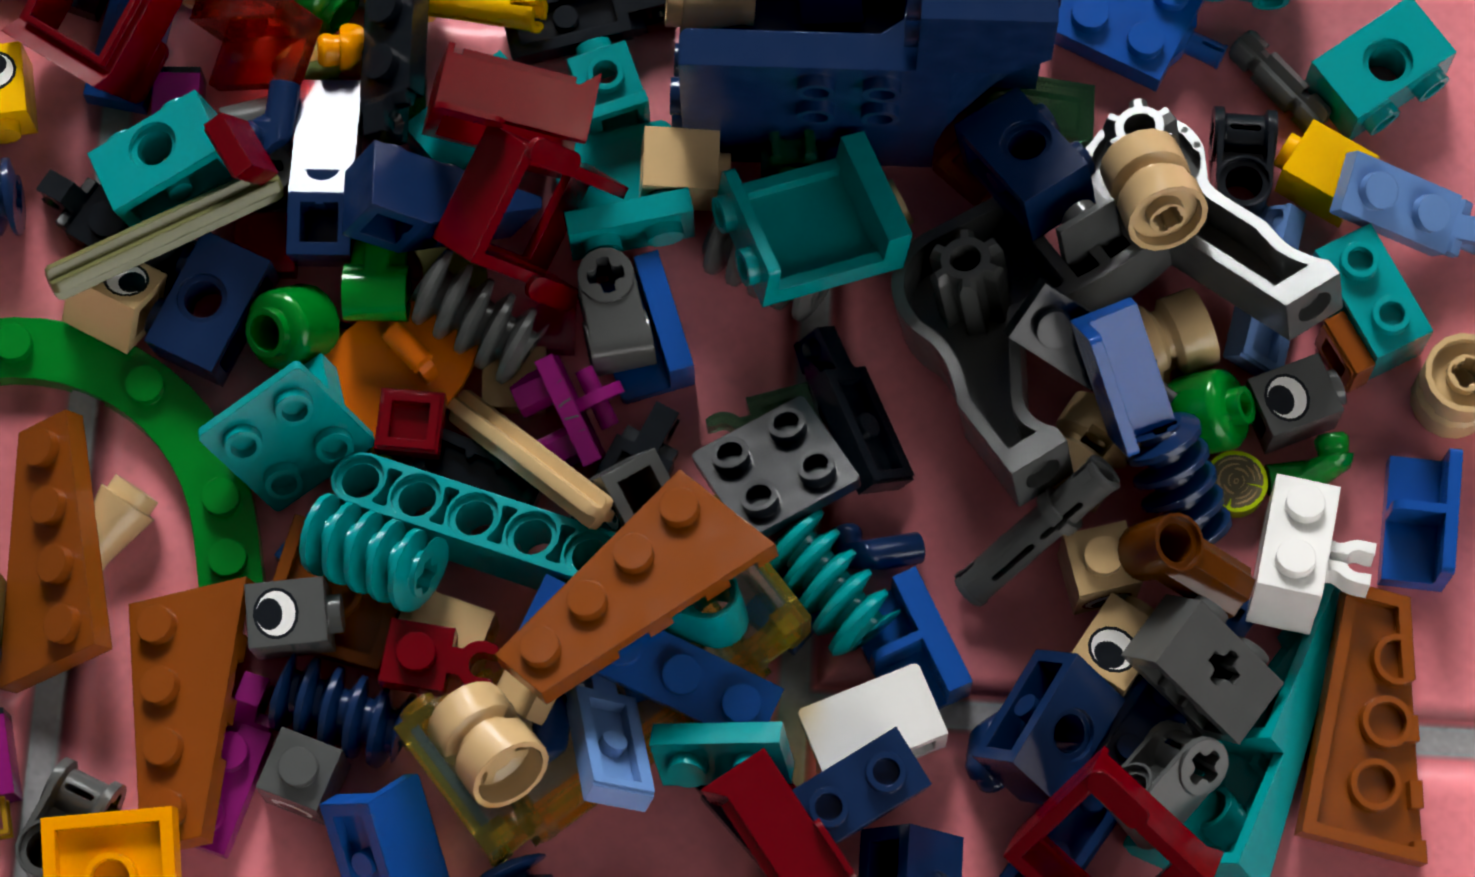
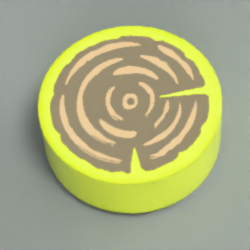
[1211,451,1268,518]

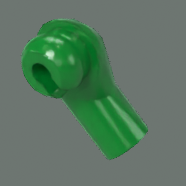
[1264,431,1354,496]

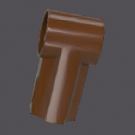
[1118,513,1256,619]

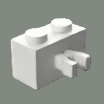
[1245,473,1377,635]

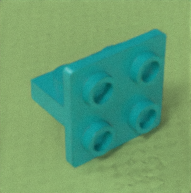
[198,353,375,511]

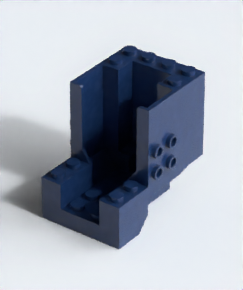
[670,0,1059,168]

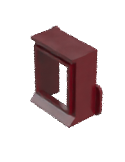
[1,0,183,104]
[422,41,602,179]
[432,126,629,312]
[1003,746,1224,877]
[700,748,858,877]

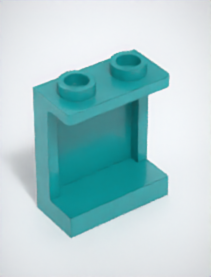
[712,131,913,308]

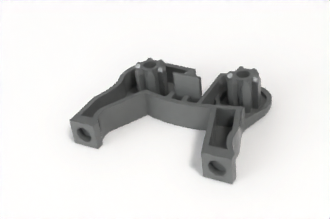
[891,98,1343,507]

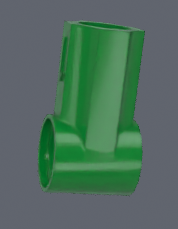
[341,238,411,322]

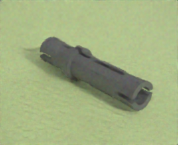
[954,455,1121,607]

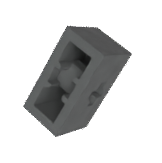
[1121,594,1284,745]

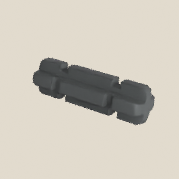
[1229,30,1332,133]

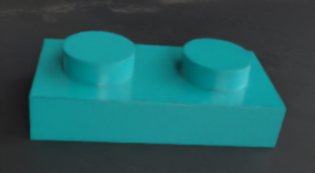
[649,721,795,788]

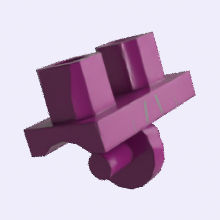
[509,354,625,467]

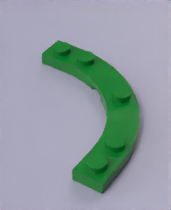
[0,317,266,587]

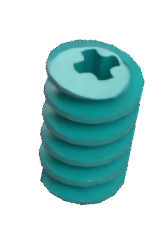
[299,493,449,613]
[764,509,901,656]

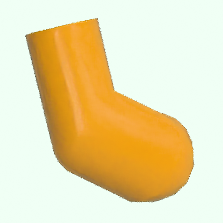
[317,23,365,77]

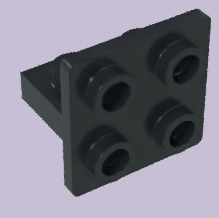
[692,396,861,538]

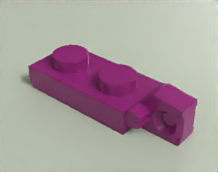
[194,671,275,859]

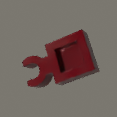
[378,618,499,698]

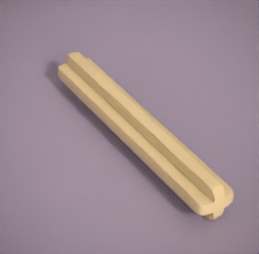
[447,390,615,530]

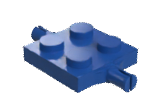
[1055,0,1228,92]

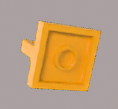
[40,806,182,877]

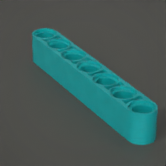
[331,452,749,649]

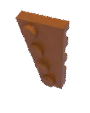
[0,409,112,694]
[495,469,779,705]
[129,576,255,850]
[1294,587,1428,867]

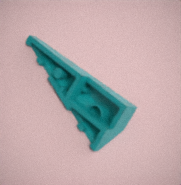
[1122,583,1340,877]

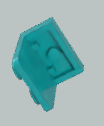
[556,120,695,261]

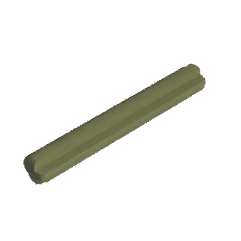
[45,174,284,300]

